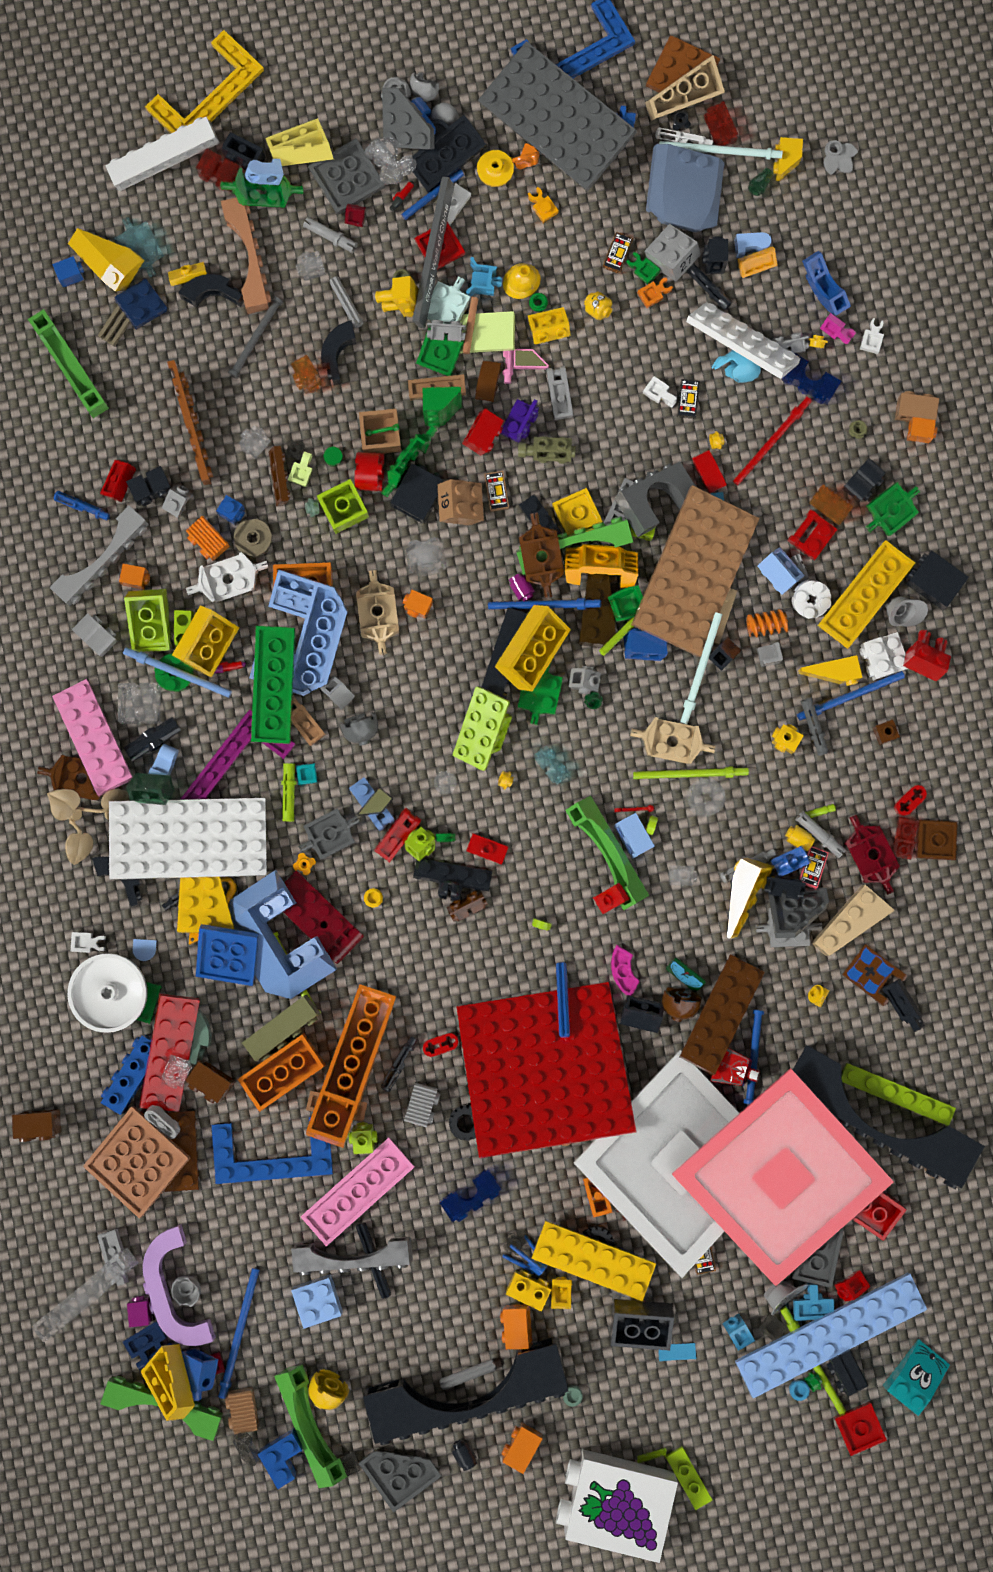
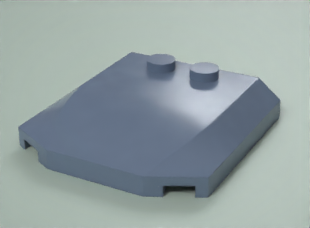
[646,144,724,232]

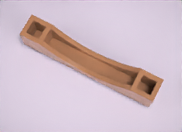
[221,198,272,314]

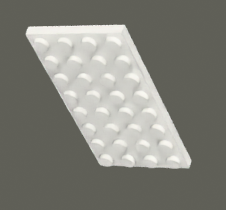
[109,798,267,880]

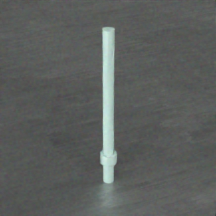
[680,612,723,724]

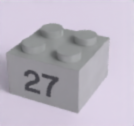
[645,224,701,282]

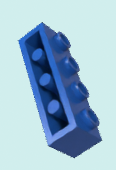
[101,1035,152,1115]

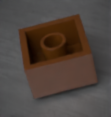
[185,1059,236,1104]
[12,1109,61,1142]

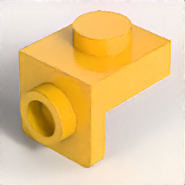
[551,1277,572,1309]

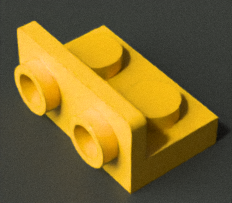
[528,307,570,344]

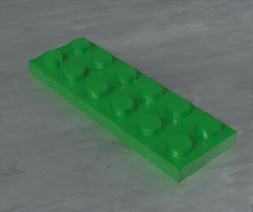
[251,626,296,744]

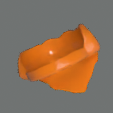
[512,143,540,170]

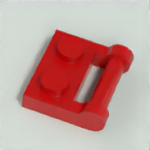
[788,509,837,561]

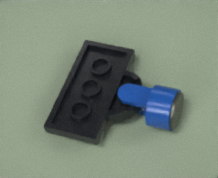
[405,97,487,193]

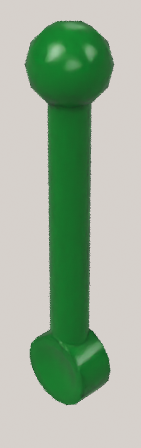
[365,424,400,437]

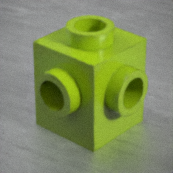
[405,827,435,862]
[349,1122,378,1154]

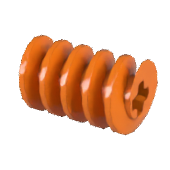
[746,609,788,638]

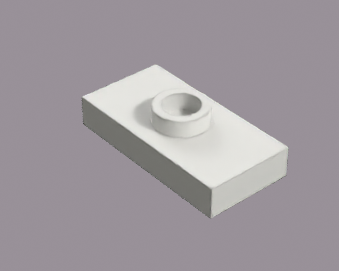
[447,184,471,225]

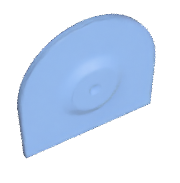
[133,939,157,961]

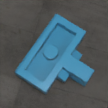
[793,1283,834,1321]

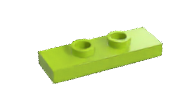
[665,1446,712,1510]

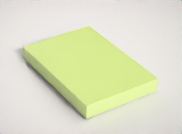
[460,311,515,353]

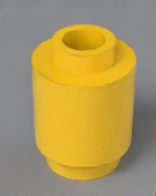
[785,825,815,851]

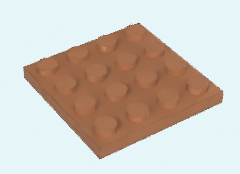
[83,1106,191,1219]

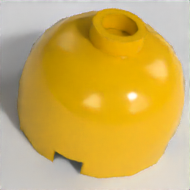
[308,1369,349,1410]

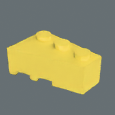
[265,118,333,166]

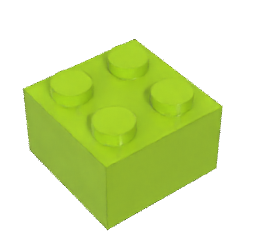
[317,479,369,534]

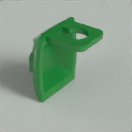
[608,585,643,621]

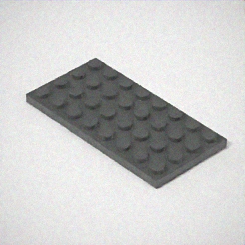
[478,41,637,192]

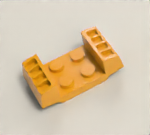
[565,544,638,588]

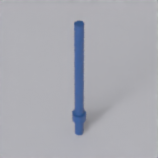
[488,598,601,610]
[797,671,905,721]

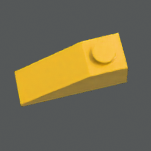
[798,655,862,686]

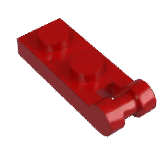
[374,808,422,863]

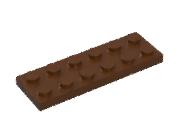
[679,954,765,1076]

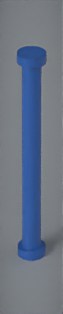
[744,1010,764,1104]

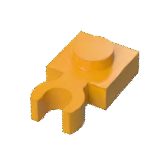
[528,187,559,223]

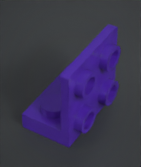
[500,399,539,443]

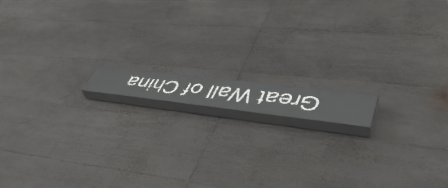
[412,177,455,328]

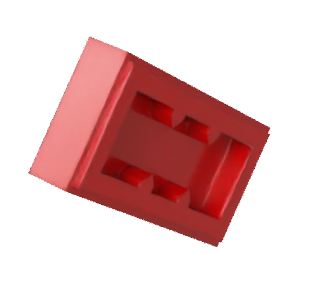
[466,833,508,865]
[593,882,629,914]

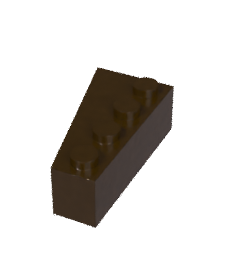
[579,573,618,650]

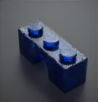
[781,352,842,405]
[439,1168,501,1223]

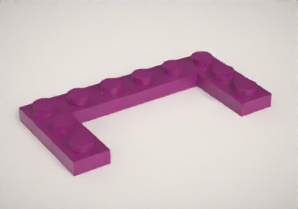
[180,709,296,800]

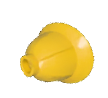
[503,263,541,299]

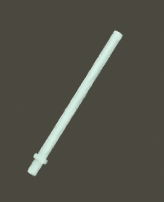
[659,141,783,160]

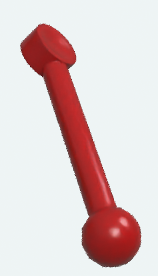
[614,804,655,813]

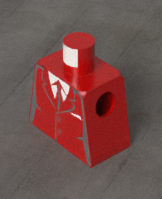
[711,1047,760,1086]

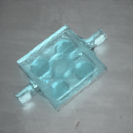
[114,217,164,277]

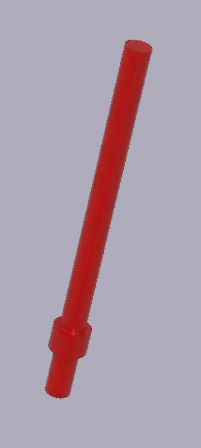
[733,396,812,486]

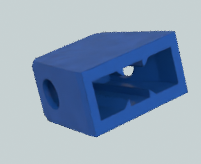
[182,1349,218,1401]

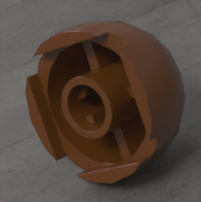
[662,987,702,1022]

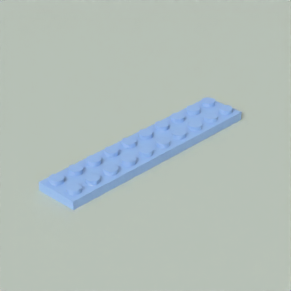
[735,1273,927,1398]

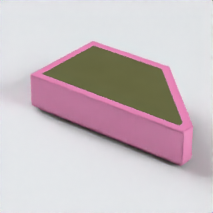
[514,349,548,370]

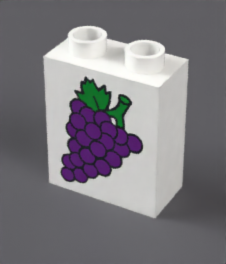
[556,1449,678,1563]

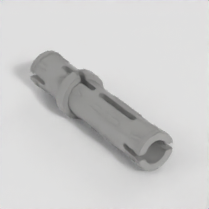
[303,216,358,254]
[795,811,846,858]

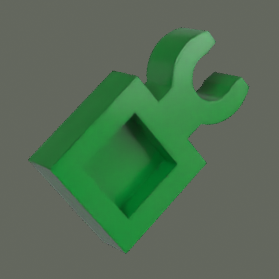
[626,252,661,285]

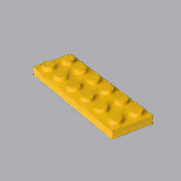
[817,540,915,649]
[531,1220,656,1301]

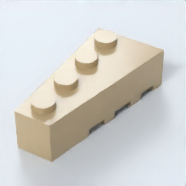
[645,55,725,121]
[811,885,895,956]

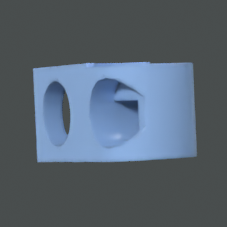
[245,159,284,185]
[734,232,771,258]
[147,744,179,783]

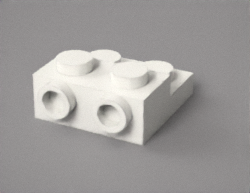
[860,632,908,681]

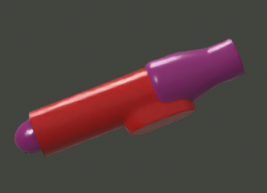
[214,661,246,673]

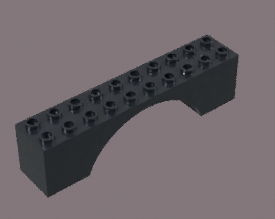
[793,1045,985,1190]
[363,1337,569,1445]

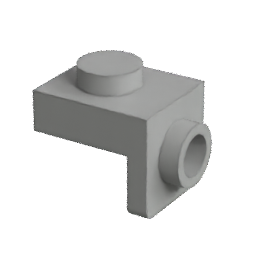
[162,485,193,518]

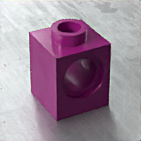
[127,1295,152,1327]

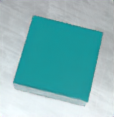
[296,763,318,785]

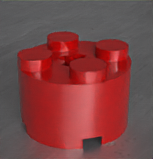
[354,452,385,491]

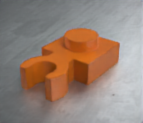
[637,278,673,308]

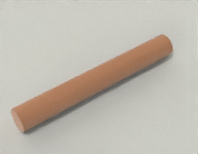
[462,297,478,354]

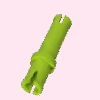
[281,763,297,822]

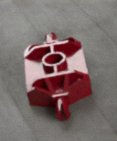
[844,814,900,895]

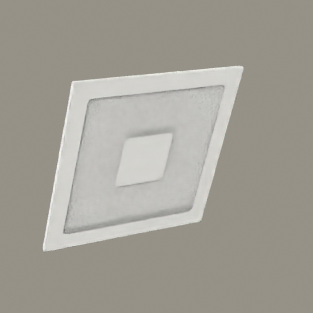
[573,1050,739,1278]

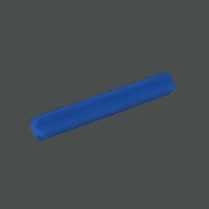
[556,962,570,1038]

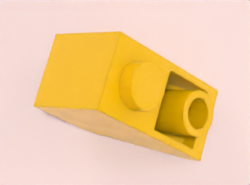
[773,137,803,181]

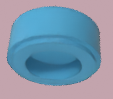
[789,1379,810,1401]

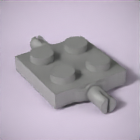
[755,908,822,948]

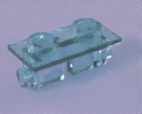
[534,746,569,785]

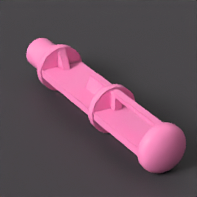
[502,350,514,384]

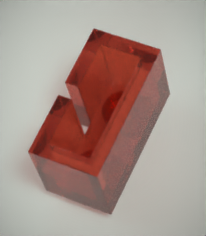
[196,149,240,192]

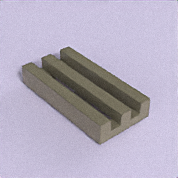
[98,305,131,347]

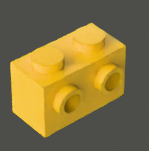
[506,1269,552,1312]

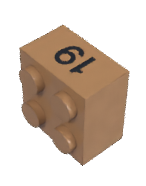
[438,479,484,525]

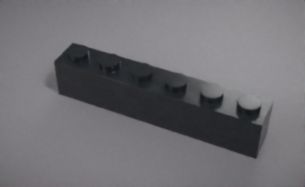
[481,608,528,699]

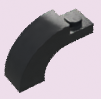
[178,274,244,308]
[321,320,356,386]
[92,856,143,907]

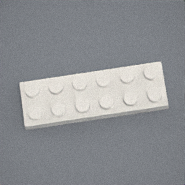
[686,302,801,379]

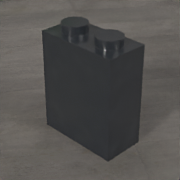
[390,463,445,524]
[906,550,969,611]

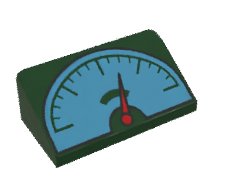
[666,958,706,992]

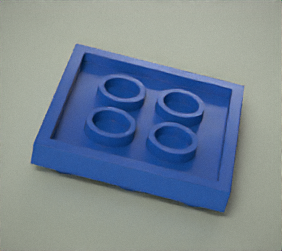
[196,924,259,986]

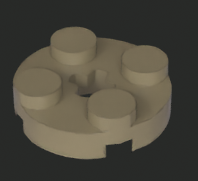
[234,519,273,558]

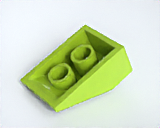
[124,589,170,652]

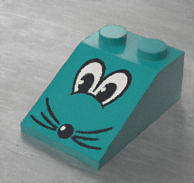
[882,1339,950,1416]

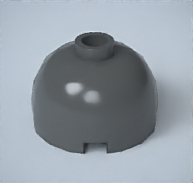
[339,712,378,746]

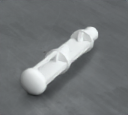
[655,127,713,145]

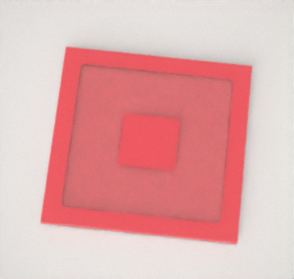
[672,1068,894,1286]

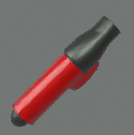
[389,181,414,212]

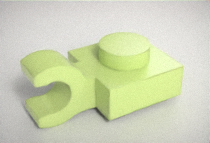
[288,451,313,487]

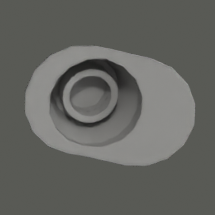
[885,596,928,627]
[764,1281,808,1315]

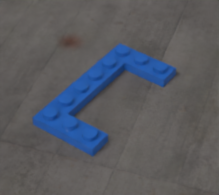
[511,0,635,78]
[212,1116,333,1184]

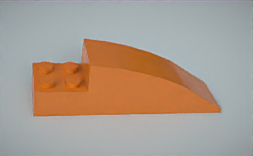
[306,984,396,1148]

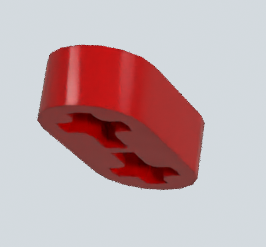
[894,785,927,816]
[423,1033,458,1057]

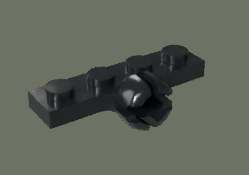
[413,859,492,901]

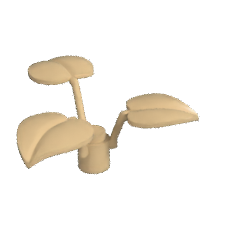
[47,788,129,865]

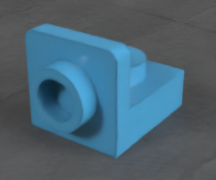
[723,1314,755,1351]

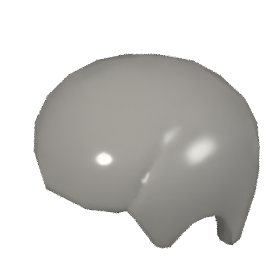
[430,102,459,126]
[171,1276,201,1307]

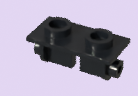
[765,875,806,900]

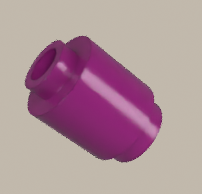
[509,572,535,601]

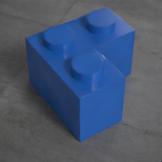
[257,1428,303,1489]

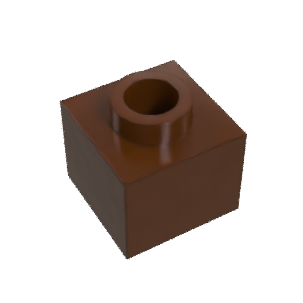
[872,719,900,745]

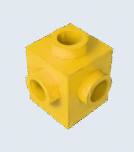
[771,724,804,754]

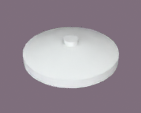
[68,954,147,1033]

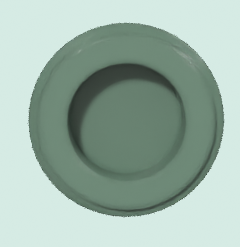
[563,1385,583,1407]

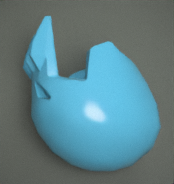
[712,350,761,383]

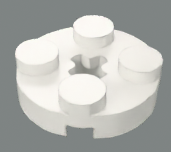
[792,580,832,619]

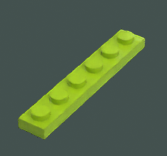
[841,1063,956,1126]

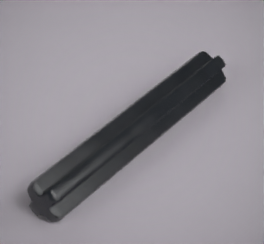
[356,1222,391,1299]

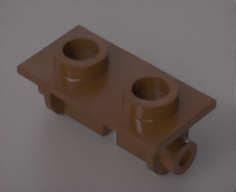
[446,890,488,922]

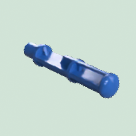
[54,491,110,521]

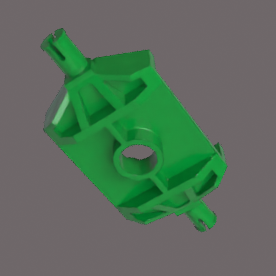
[220,168,303,208]
[381,425,438,498]

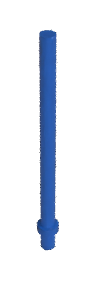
[218,1268,259,1399]

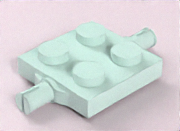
[427,277,471,324]

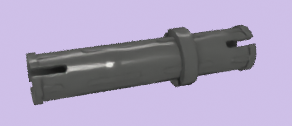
[800,697,829,756]

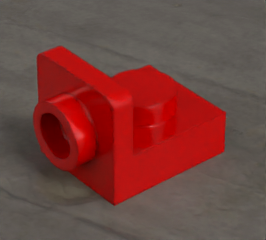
[834,1270,870,1301]

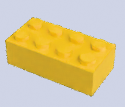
[495,605,571,691]

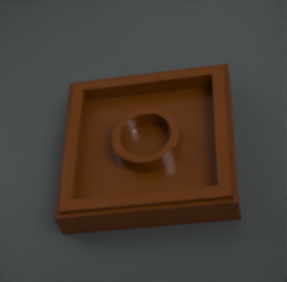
[916,820,958,861]

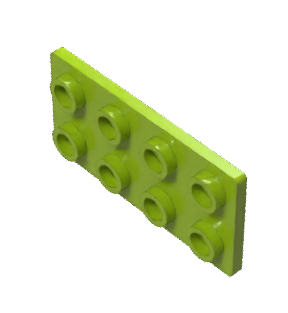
[453,686,512,771]

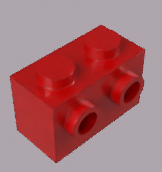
[462,409,504,456]

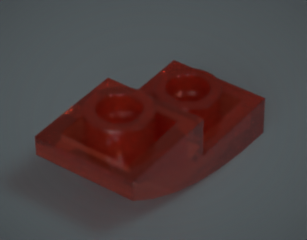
[892,816,919,860]

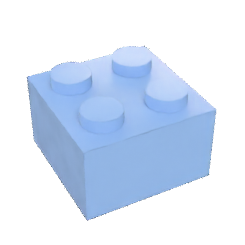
[291,1274,343,1329]

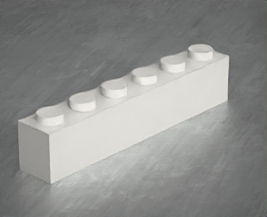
[105,117,220,191]

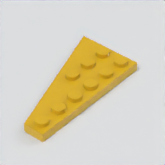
[177,877,235,933]

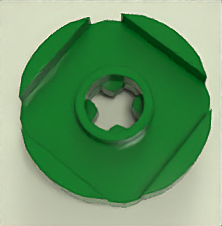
[154,654,194,692]

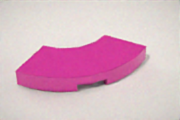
[611,945,640,996]

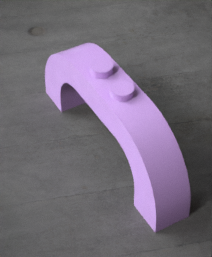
[143,1224,216,1346]

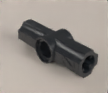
[123,717,182,762]

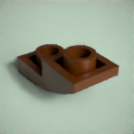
[475,361,502,402]

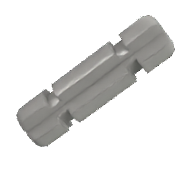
[790,554,809,582]

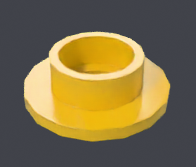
[477,150,514,187]

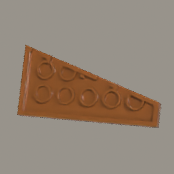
[167,360,213,486]

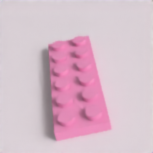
[52,679,134,796]
[301,1137,415,1246]

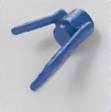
[502,1235,548,1276]

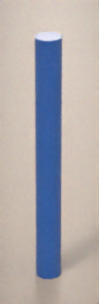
[401,169,464,220]

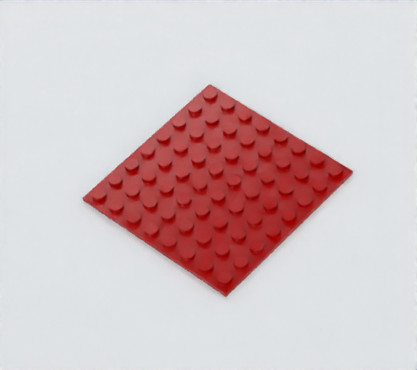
[456,982,637,1158]

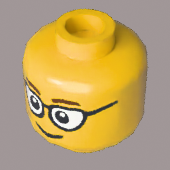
[584,291,613,320]

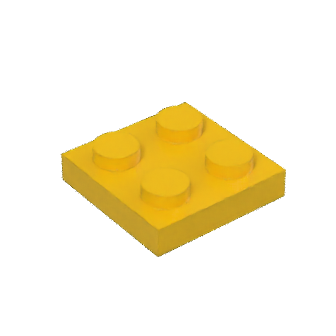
[552,488,603,535]

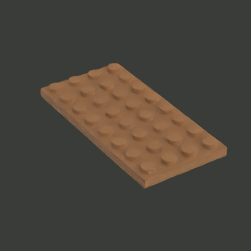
[631,485,760,657]

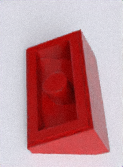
[100,460,136,502]

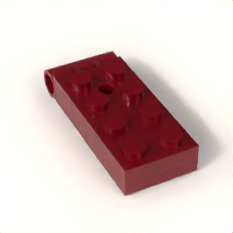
[283,871,365,964]

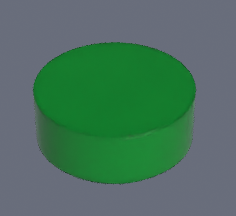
[324,447,343,467]

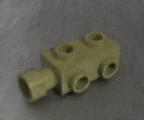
[518,436,576,464]

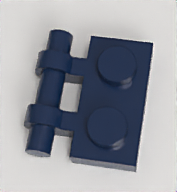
[123,1321,172,1370]

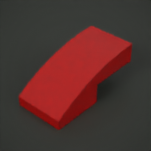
[692,450,727,493]

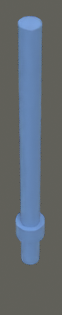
[123,647,232,698]

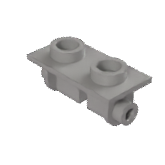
[427,320,466,342]
[773,332,809,353]

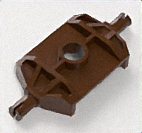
[519,512,564,598]
[37,755,124,801]

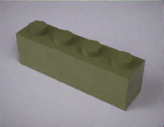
[242,995,320,1062]

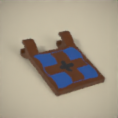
[842,944,907,1006]

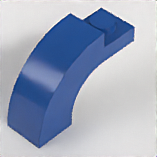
[802,251,851,316]

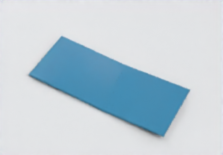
[658,1343,696,1361]

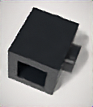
[709,638,742,671]

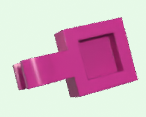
[820,313,856,344]

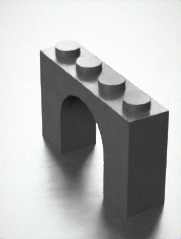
[614,462,696,537]

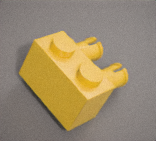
[375,276,419,317]

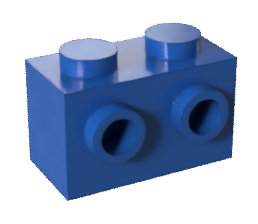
[624,629,668,661]

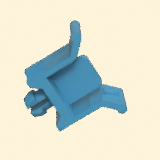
[466,257,502,297]

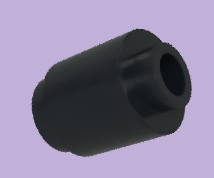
[451,1439,477,1471]

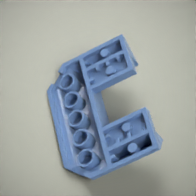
[249,569,348,696]
[229,870,337,999]

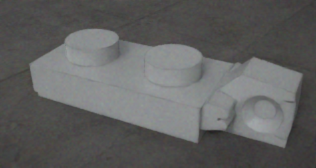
[97,1228,129,1286]

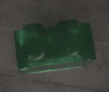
[126,773,175,805]

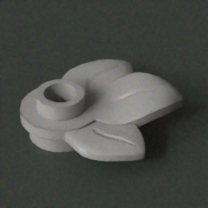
[823,140,858,175]

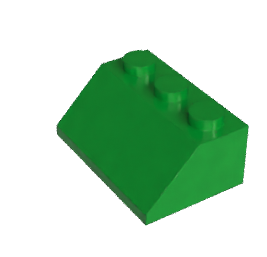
[422,387,462,428]

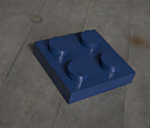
[114,278,167,330]

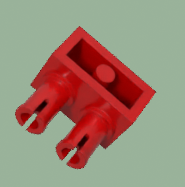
[903,630,951,681]

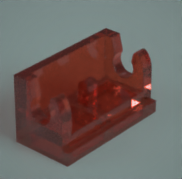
[703,101,739,146]

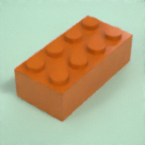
[237,1033,326,1112]

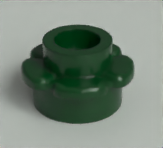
[584,692,603,709]

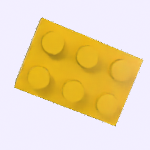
[172,605,239,677]

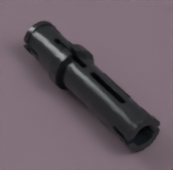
[686,263,733,311]

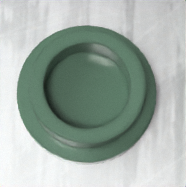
[305,498,319,517]

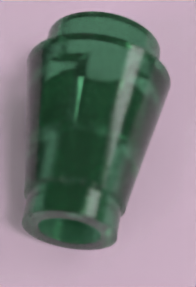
[748,168,773,196]

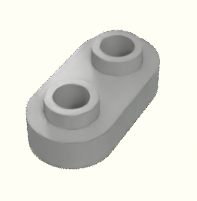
[144,1105,180,1139]

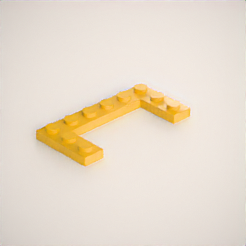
[145,30,264,133]

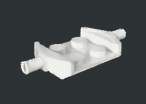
[186,552,269,604]

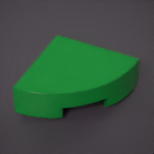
[436,834,456,843]

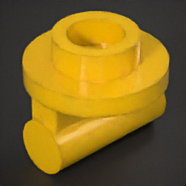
[808,985,830,1008]

